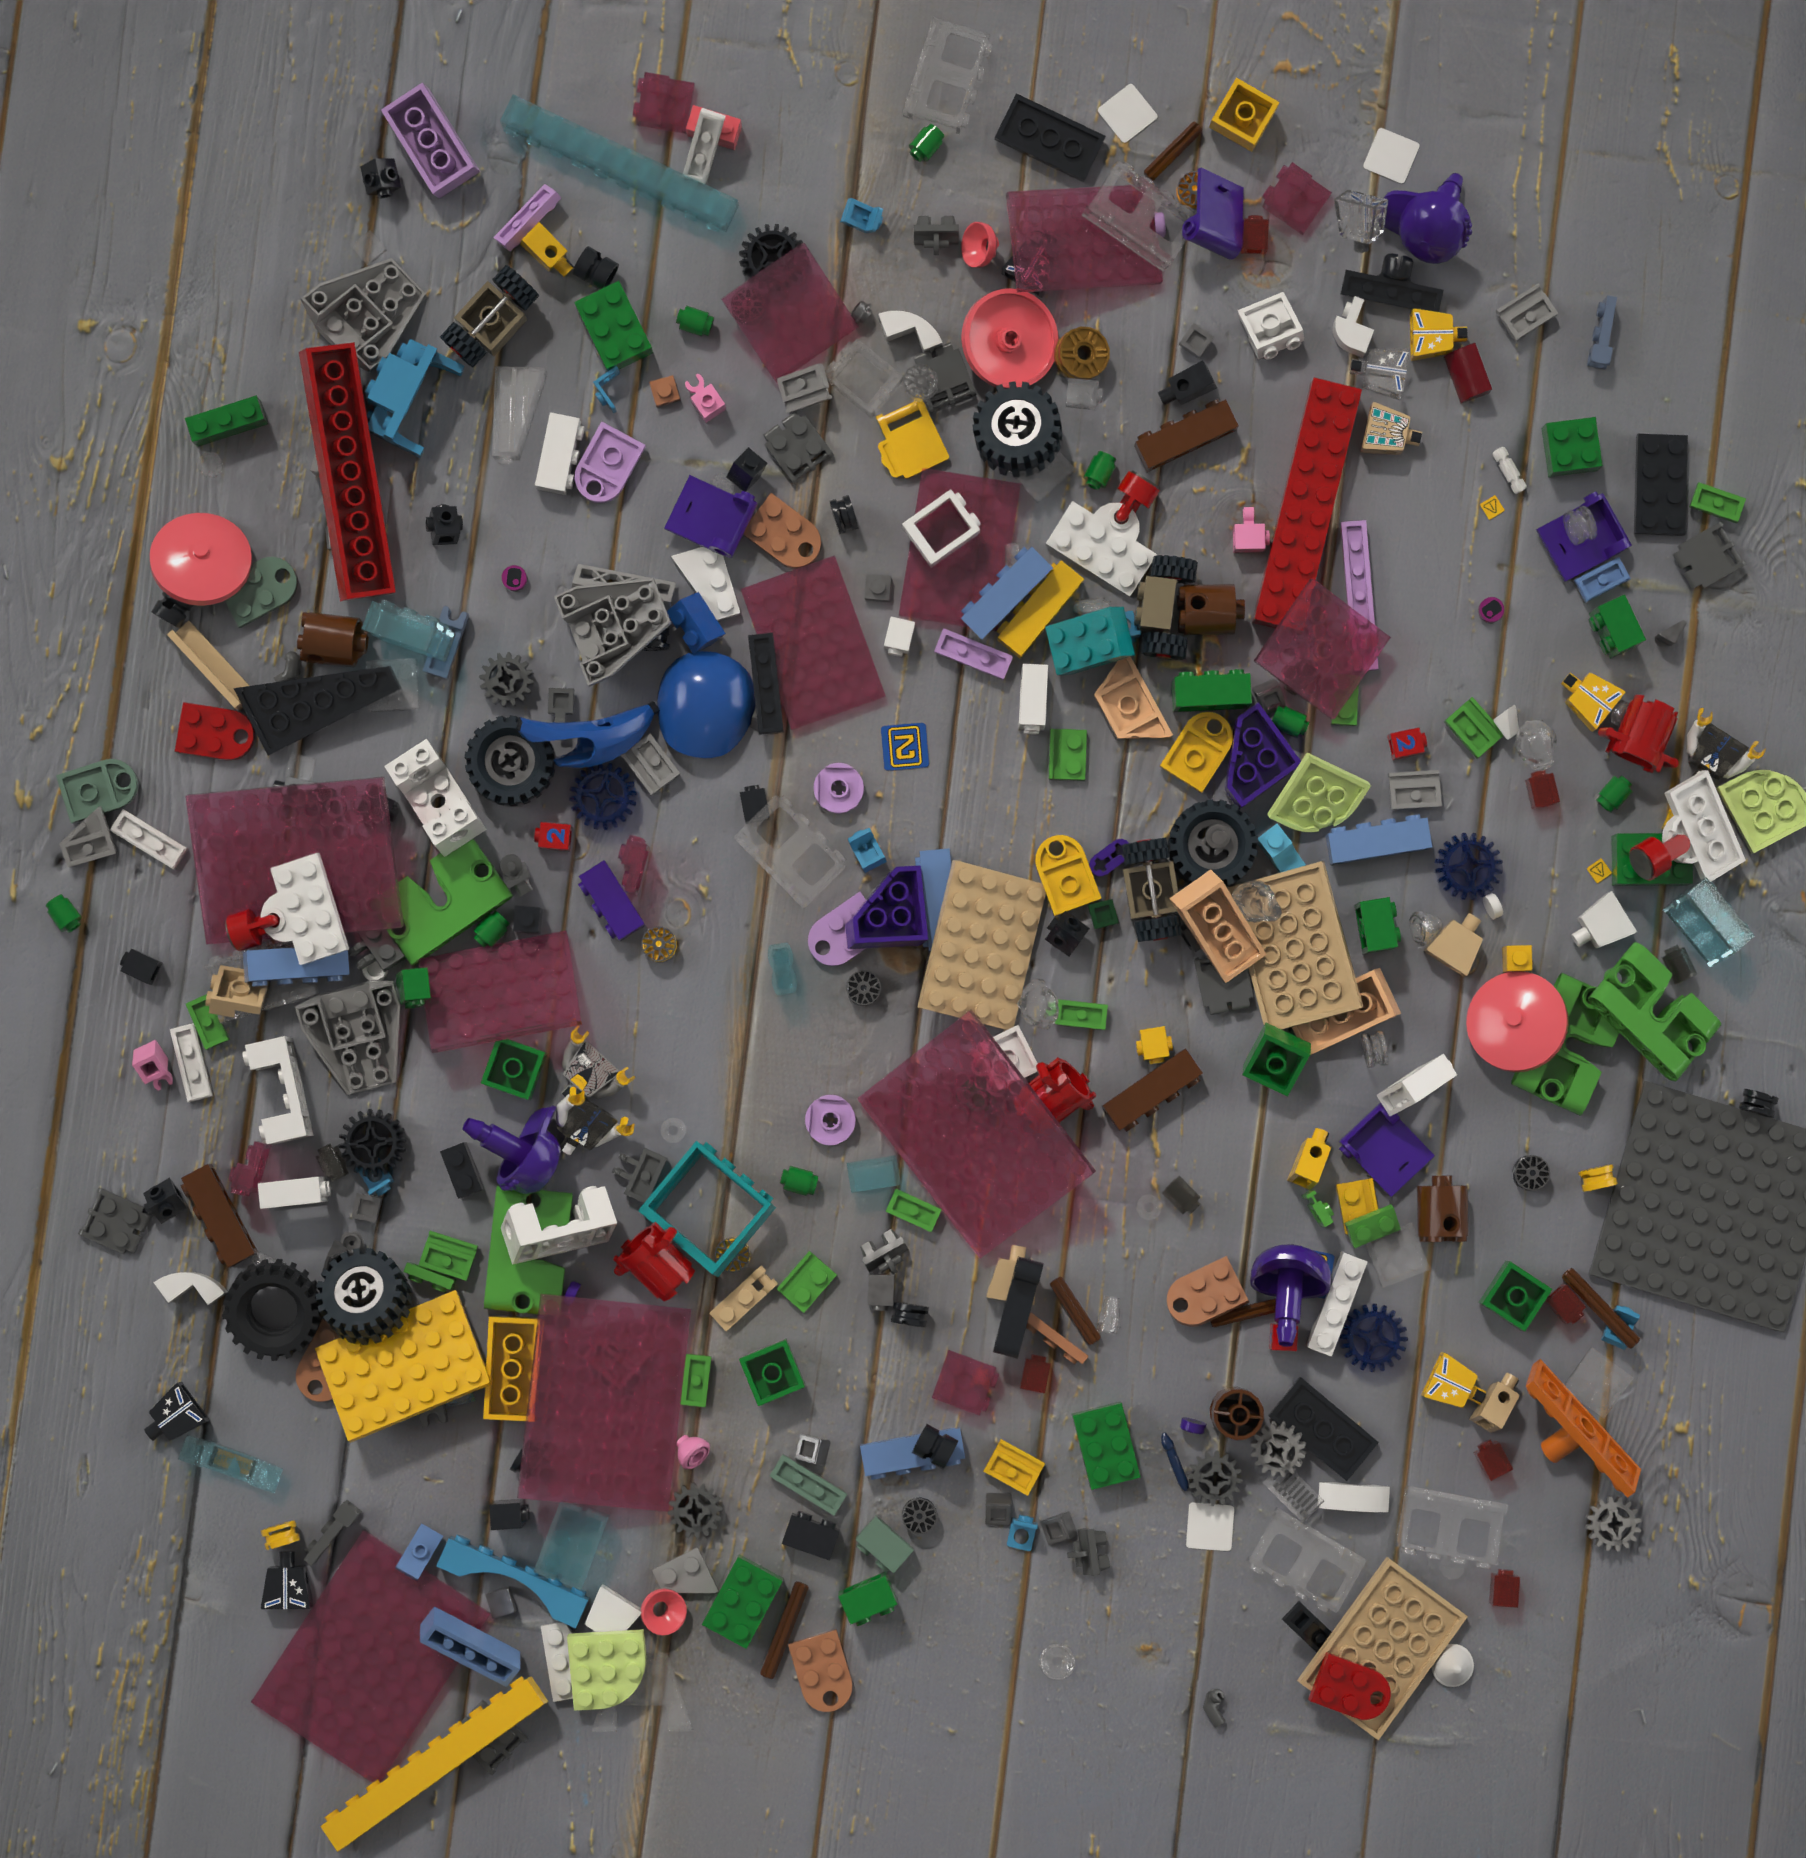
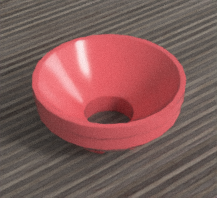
[961,222,999,268]
[641,1588,687,1636]

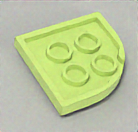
[1267,753,1371,832]
[1716,770,1806,854]
[567,1629,647,1711]

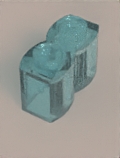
[768,942,798,996]

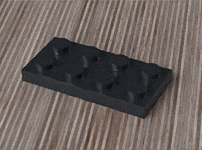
[994,93,1106,182]
[1634,434,1688,536]
[1268,1377,1379,1481]

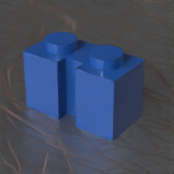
[667,592,726,654]

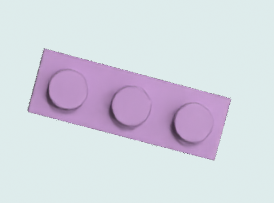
[493,184,561,252]
[934,628,1013,680]

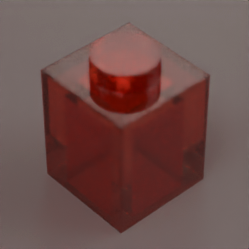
[1241,215,1269,255]
[1525,770,1560,809]
[1545,1284,1586,1324]
[1020,1354,1051,1393]
[1473,1439,1513,1481]
[1489,1569,1520,1608]

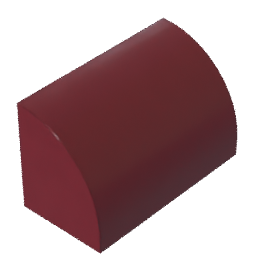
[1444,343,1492,403]

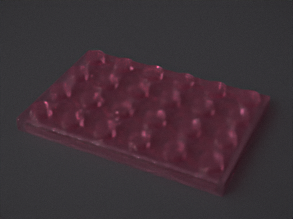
[1006,184,1163,293]
[899,468,1021,632]
[741,555,886,731]
[418,930,582,1053]

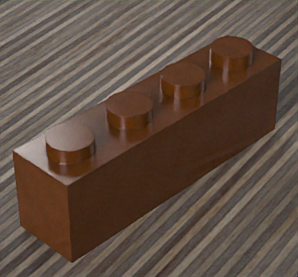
[1134,399,1239,473]
[1102,1048,1203,1132]
[181,1164,259,1268]

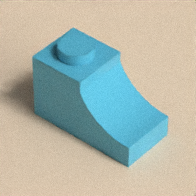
[1257,823,1306,873]

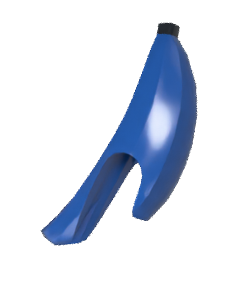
[516,701,660,768]

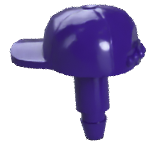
[1378,173,1472,264]
[462,1105,561,1194]
[1250,1244,1332,1347]

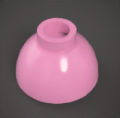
[676,1435,710,1469]

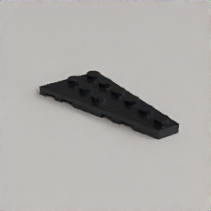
[233,666,402,756]

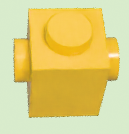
[1136,1026,1173,1064]

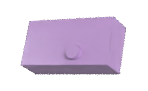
[381,83,481,199]

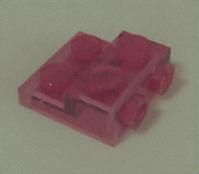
[633,72,695,134]
[1262,162,1332,235]
[618,835,650,896]
[229,1141,272,1196]
[932,1350,999,1416]

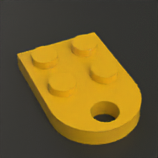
[1159,712,1233,793]
[1035,835,1102,916]

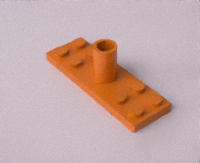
[1526,1359,1641,1498]

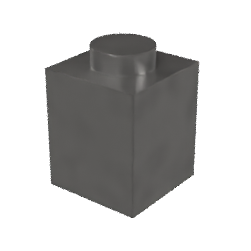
[868,1274,894,1311]

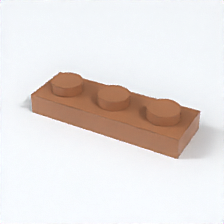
[1026,1312,1088,1364]

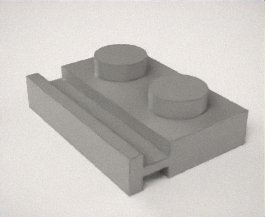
[1496,283,1558,342]
[777,363,833,413]
[621,734,680,796]
[1388,770,1442,810]

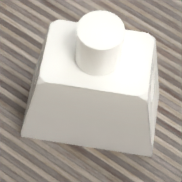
[1571,891,1637,948]
[585,1584,641,1632]

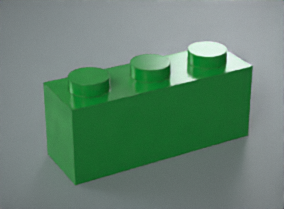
[185,395,268,447]
[396,967,431,1009]

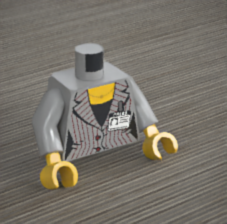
[561,1025,635,1099]

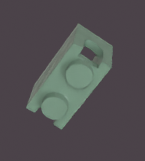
[855,1515,914,1573]

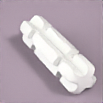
[1493,447,1527,494]

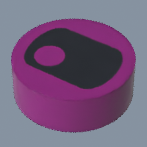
[502,565,527,591]
[1478,597,1504,623]

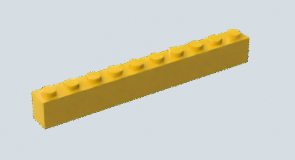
[320,1676,549,1852]

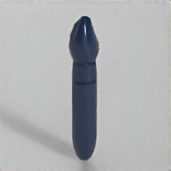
[1161,1432,1189,1491]

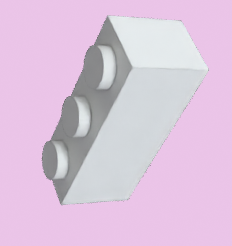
[535,412,584,495]

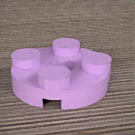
[814,763,864,814]
[805,1095,856,1145]

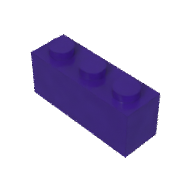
[578,860,646,941]

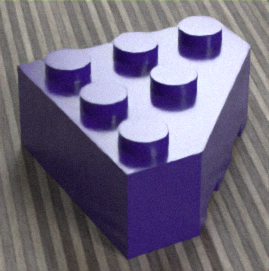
[1224,702,1301,810]
[845,866,928,949]

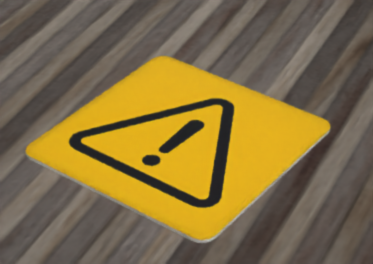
[1480,495,1505,520]
[1587,858,1612,883]

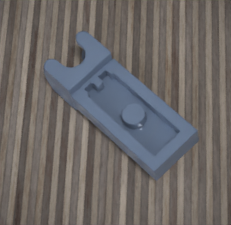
[1587,295,1617,369]
[423,606,469,680]

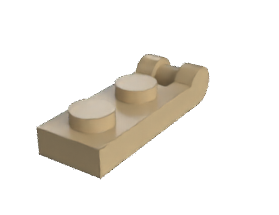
[709,1265,778,1331]

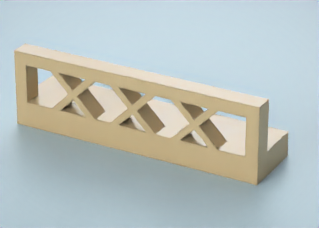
[167,621,250,711]

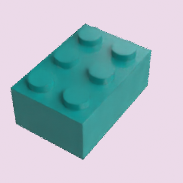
[1045,607,1135,675]

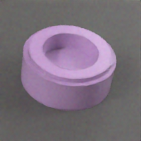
[1153,212,1166,238]

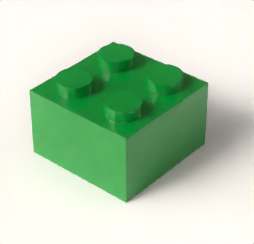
[1541,417,1603,477]
[1588,594,1646,659]
[1354,897,1401,954]
[1242,1022,1311,1097]
[481,1035,548,1101]
[1478,1261,1553,1332]
[739,1338,806,1406]
[838,1572,897,1626]

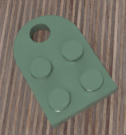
[225,557,298,628]
[56,759,138,824]

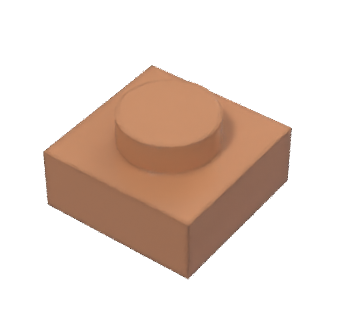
[649,375,681,407]

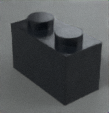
[440,1142,484,1199]
[489,1499,530,1530]
[782,1511,840,1561]

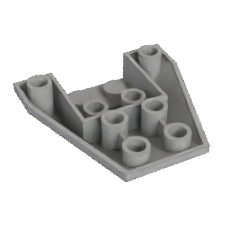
[301,258,426,372]
[554,578,672,687]
[295,981,400,1095]

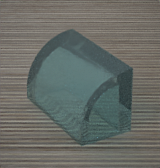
[847,1155,901,1193]

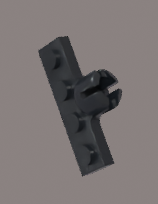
[1340,253,1444,312]

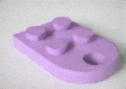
[575,422,646,503]
[808,892,866,966]

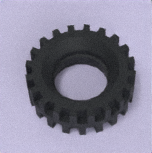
[222,1259,322,1361]

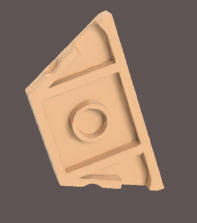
[1094,657,1173,739]

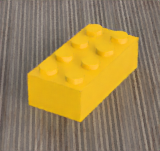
[483,1316,542,1422]

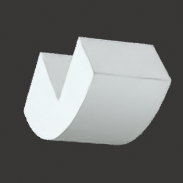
[878,311,943,353]
[153,1272,228,1305]
[1318,1482,1390,1512]

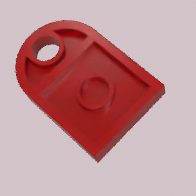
[175,702,255,760]
[1308,1652,1391,1720]

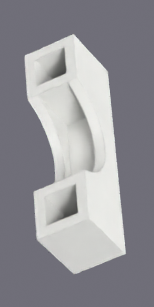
[1305,1252,1367,1357]

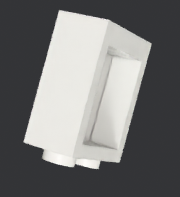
[902,489,981,568]
[1019,664,1048,735]
[1377,1054,1457,1116]
[258,1177,331,1209]

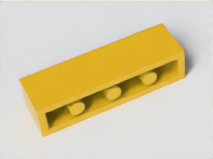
[997,560,1084,659]

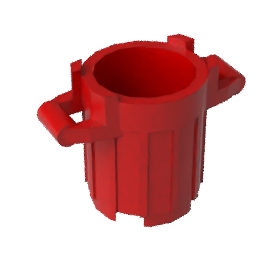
[1598,695,1679,773]
[1014,1057,1096,1134]
[613,1222,695,1302]

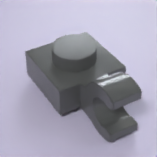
[548,688,575,722]

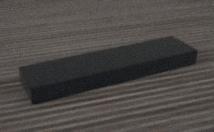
[748,633,784,735]

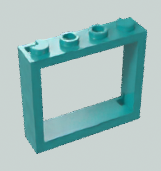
[638,1141,776,1277]

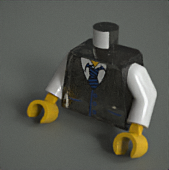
[1686,708,1766,780]
[556,1087,635,1156]

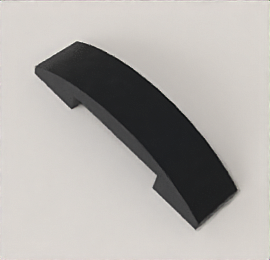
[1282,1601,1332,1653]

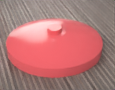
[961,288,1059,389]
[150,513,252,606]
[1466,971,1569,1072]

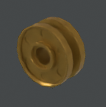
[1054,326,1110,382]

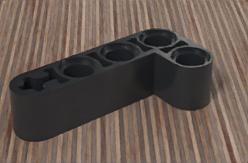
[993,1256,1044,1359]

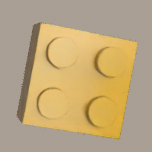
[1209,77,1280,152]

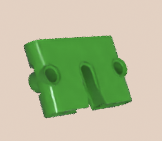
[369,838,513,966]
[1588,942,1721,1082]
[1511,972,1619,1116]
[484,1185,573,1317]

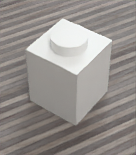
[884,616,915,657]

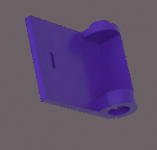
[1182,167,1244,260]
[664,475,758,558]
[1536,491,1632,582]
[1339,1102,1435,1197]

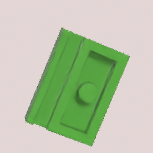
[1444,697,1504,759]
[1049,729,1087,781]
[1301,1190,1334,1227]
[418,1231,479,1281]
[777,1251,837,1313]

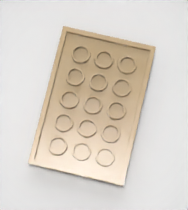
[917,860,1046,1030]
[1227,861,1363,1029]
[1297,1557,1468,1740]

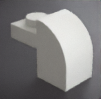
[1333,296,1374,358]

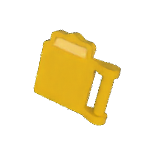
[875,396,949,479]

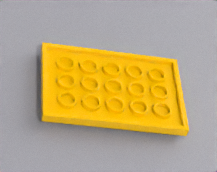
[315,1290,492,1443]

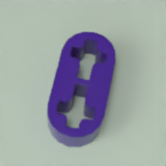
[1089,839,1129,877]

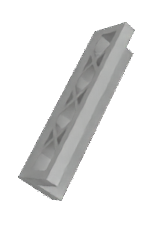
[572,564,676,610]

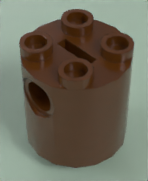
[1177,584,1245,635]
[297,612,369,668]
[1417,1175,1469,1242]
[1209,1386,1264,1440]

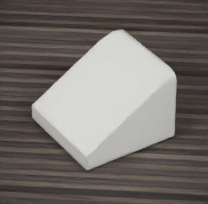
[1493,704,1519,740]

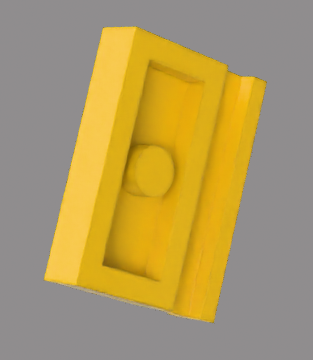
[1336,1178,1378,1234]
[983,1439,1045,1496]

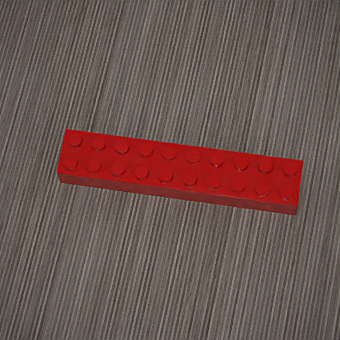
[299,342,396,602]
[1252,377,1362,635]

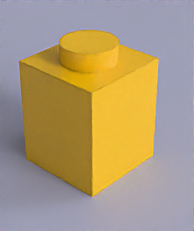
[1502,945,1532,972]

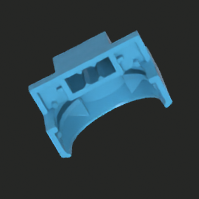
[365,339,464,458]

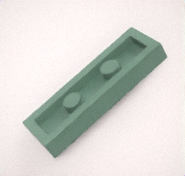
[770,1454,848,1516]

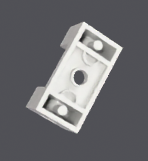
[384,739,487,857]
[243,1036,314,1145]
[501,1186,617,1265]

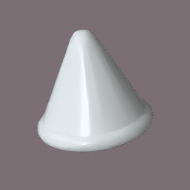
[1431,1644,1474,1687]

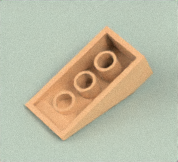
[1169,870,1267,983]
[1292,968,1401,1055]

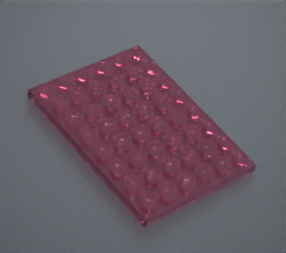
[185,777,404,944]
[857,1009,1096,1259]
[517,1294,691,1512]
[251,1530,491,1783]

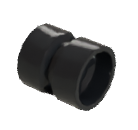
[573,246,619,290]
[151,591,193,629]
[912,1424,958,1469]

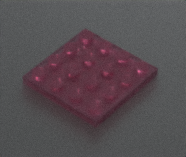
[721,243,859,383]
[1254,579,1391,720]

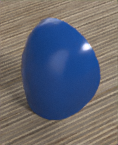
[657,651,756,758]

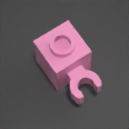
[685,374,726,423]
[1233,507,1270,553]
[132,1040,173,1091]

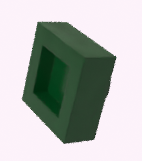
[1088,899,1119,930]

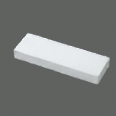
[682,108,726,185]
[110,809,188,870]
[170,1023,213,1103]

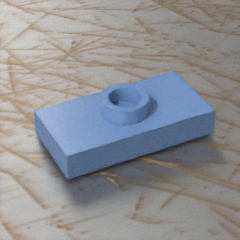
[1574,557,1631,603]
[395,1523,443,1581]

